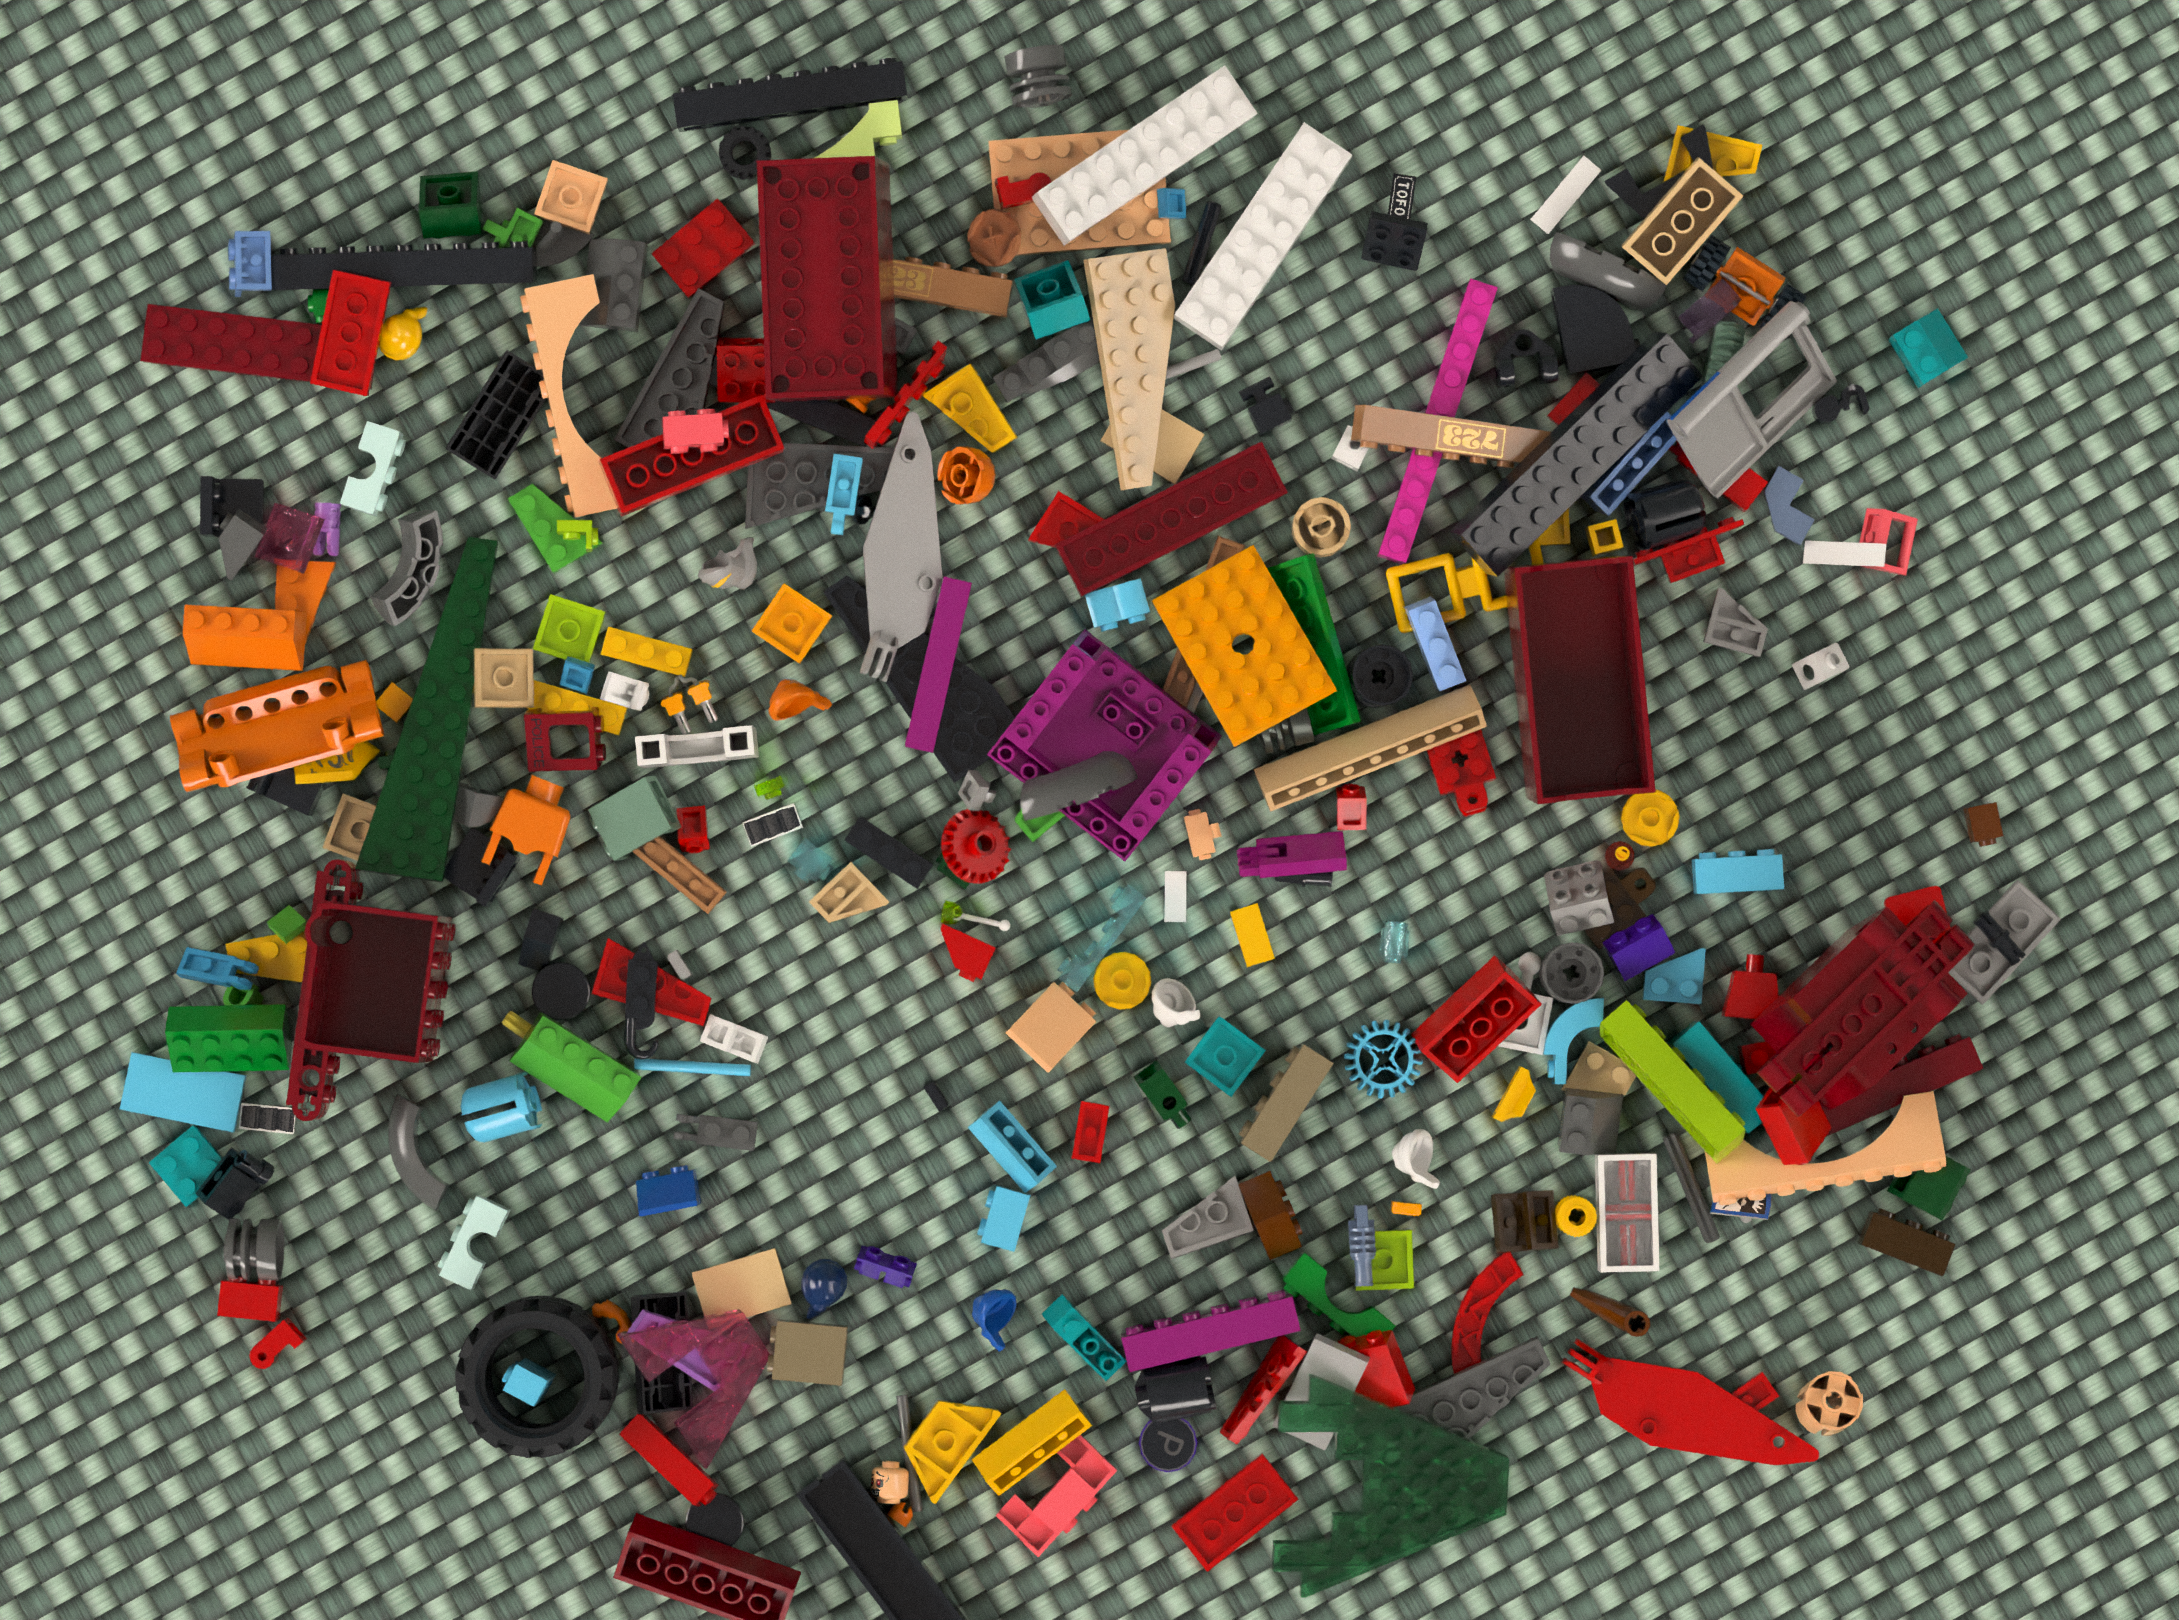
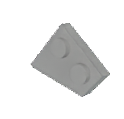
[1703,588,1768,657]

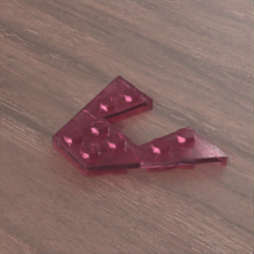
[617,1309,769,1469]

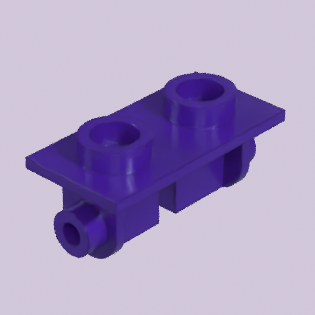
[854,1245,917,1289]

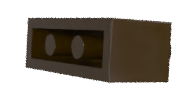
[1858,1208,1956,1277]

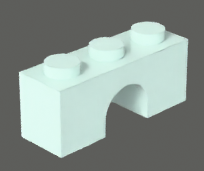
[340,421,406,517]
[438,1195,511,1290]

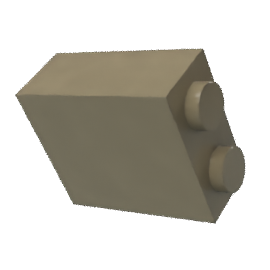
[767,1319,848,1386]

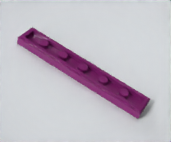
[905,577,972,753]

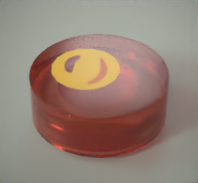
[1605,841,1634,871]

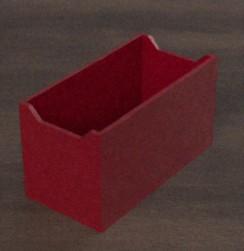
[757,156,898,402]
[1504,555,1656,804]

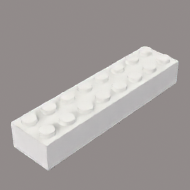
[1032,65,1258,246]
[1174,122,1352,351]

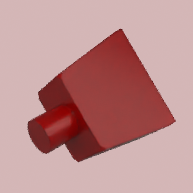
[1722,954,1779,1019]

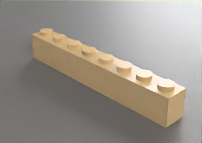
[1254,685,1487,812]

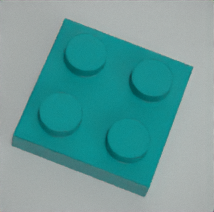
[1185,1016,1266,1097]
[149,1125,223,1207]

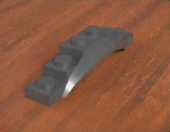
[993,316,1100,403]

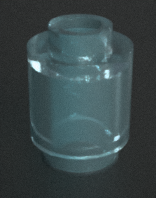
[1379,921,1410,964]

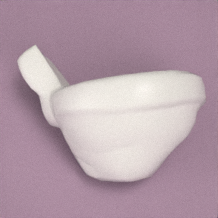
[1152,978,1200,1027]
[1392,1129,1440,1189]

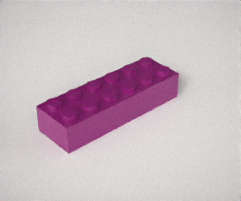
[1121,1290,1301,1372]

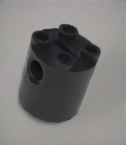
[1135,1355,1217,1424]

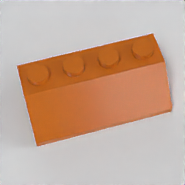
[183,605,307,671]

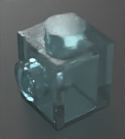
[787,838,834,883]

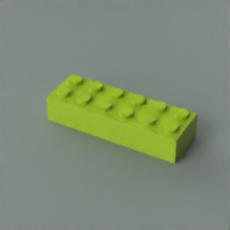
[1599,1000,1746,1164]

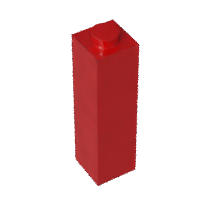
[619,1414,719,1507]

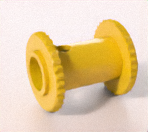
[1555,1195,1597,1237]

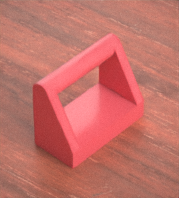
[1859,508,1918,576]

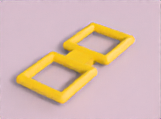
[1386,538,1544,633]

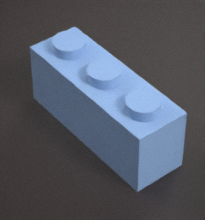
[1404,596,1466,692]

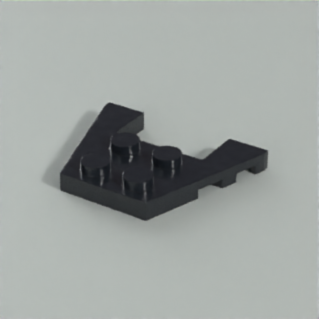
[1604,124,1713,219]

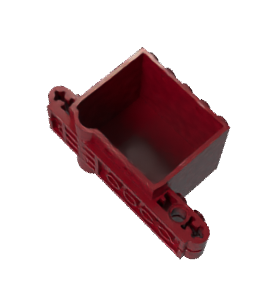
[286,859,456,1121]
[1751,900,1975,1117]

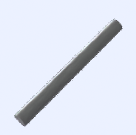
[896,1395,923,1512]

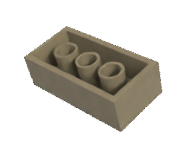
[1238,1044,1334,1162]

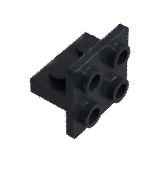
[1361,211,1428,271]

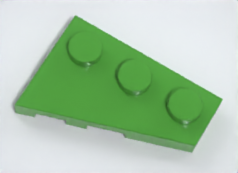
[508,484,603,573]

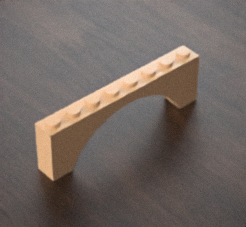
[520,274,617,517]
[1705,1091,1946,1205]

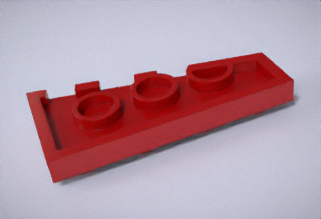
[864,340,947,449]
[592,938,712,1026]
[1220,1335,1307,1445]

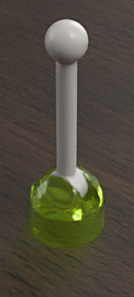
[940,900,1011,931]

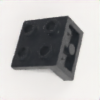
[200,476,264,537]
[444,828,520,907]

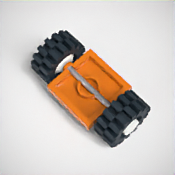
[1683,235,1807,329]

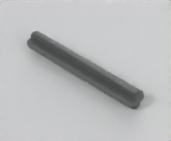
[1663,1133,1720,1243]

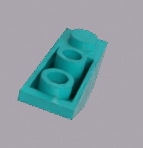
[1042,1294,1127,1381]

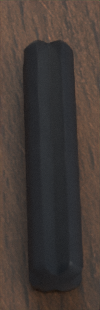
[1182,201,1221,285]

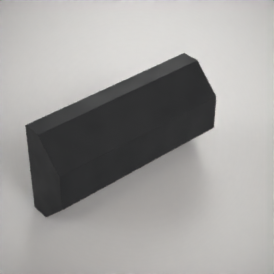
[445,350,546,480]
[631,1292,693,1414]

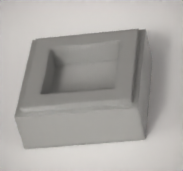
[667,950,693,980]

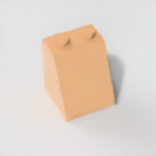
[1006,981,1096,1073]

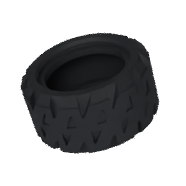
[455,1296,619,1458]

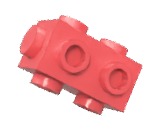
[662,409,729,454]

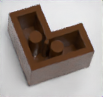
[1238,1171,1303,1260]

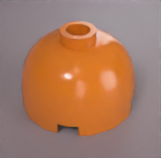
[937,446,996,505]

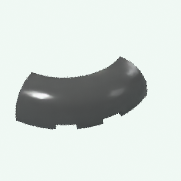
[1550,232,1667,310]
[370,510,443,626]
[1020,751,1138,821]
[453,782,503,827]
[388,1094,450,1211]

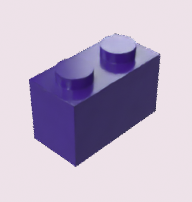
[1602,914,1676,981]

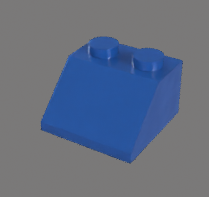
[636,1165,701,1216]

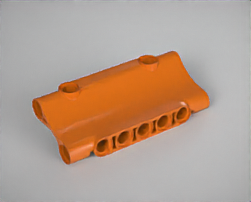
[170,660,384,792]

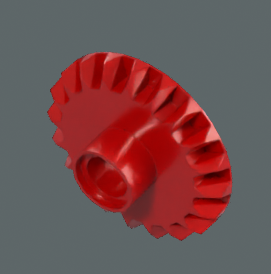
[941,809,1011,884]

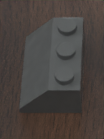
[580,239,648,332]

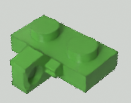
[483,208,544,247]

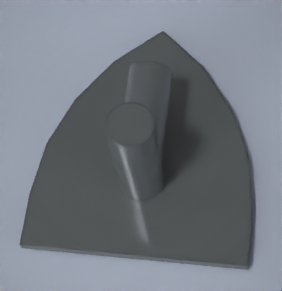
[533,217,595,267]

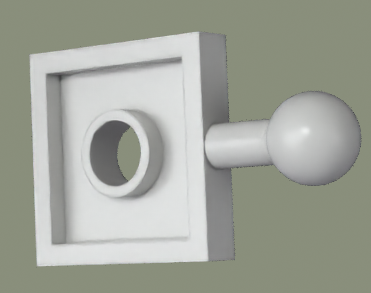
[1498,952,1553,1055]

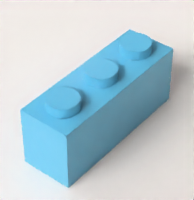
[1692,849,1784,894]
[968,1100,1057,1193]
[502,1358,556,1407]

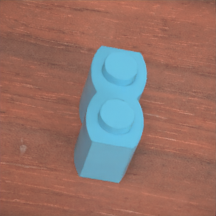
[1085,578,1150,632]

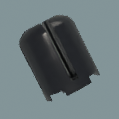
[1623,479,1706,551]

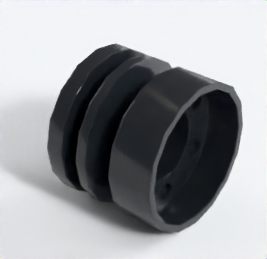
[1346,644,1413,708]

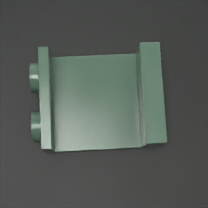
[588,776,682,861]

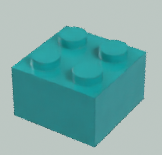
[1014,260,1090,339]

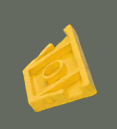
[904,1400,1002,1504]

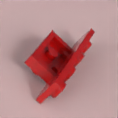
[1633,517,1744,584]

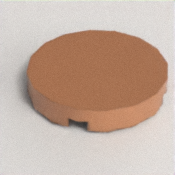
[967,209,1021,267]

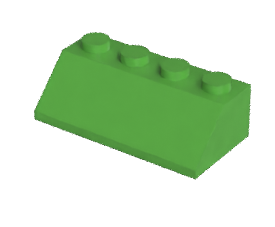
[509,1012,641,1122]

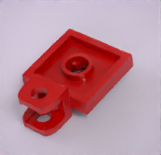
[1426,729,1496,817]

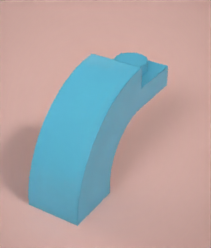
[1543,998,1604,1084]

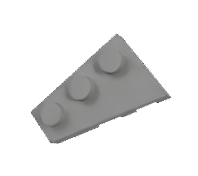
[1162,1176,1254,1259]

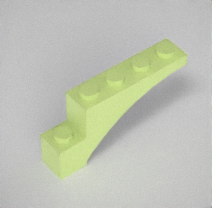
[814,100,903,158]

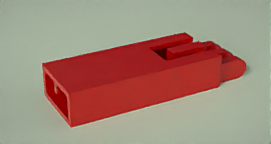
[1668,440,1768,512]

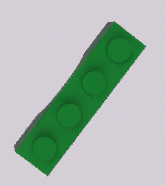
[1282,1251,1396,1337]

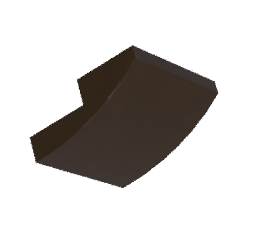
[1491,1190,1559,1253]

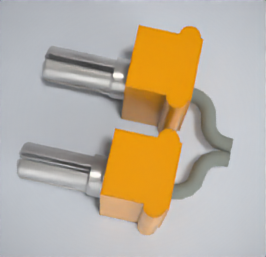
[661,675,718,735]

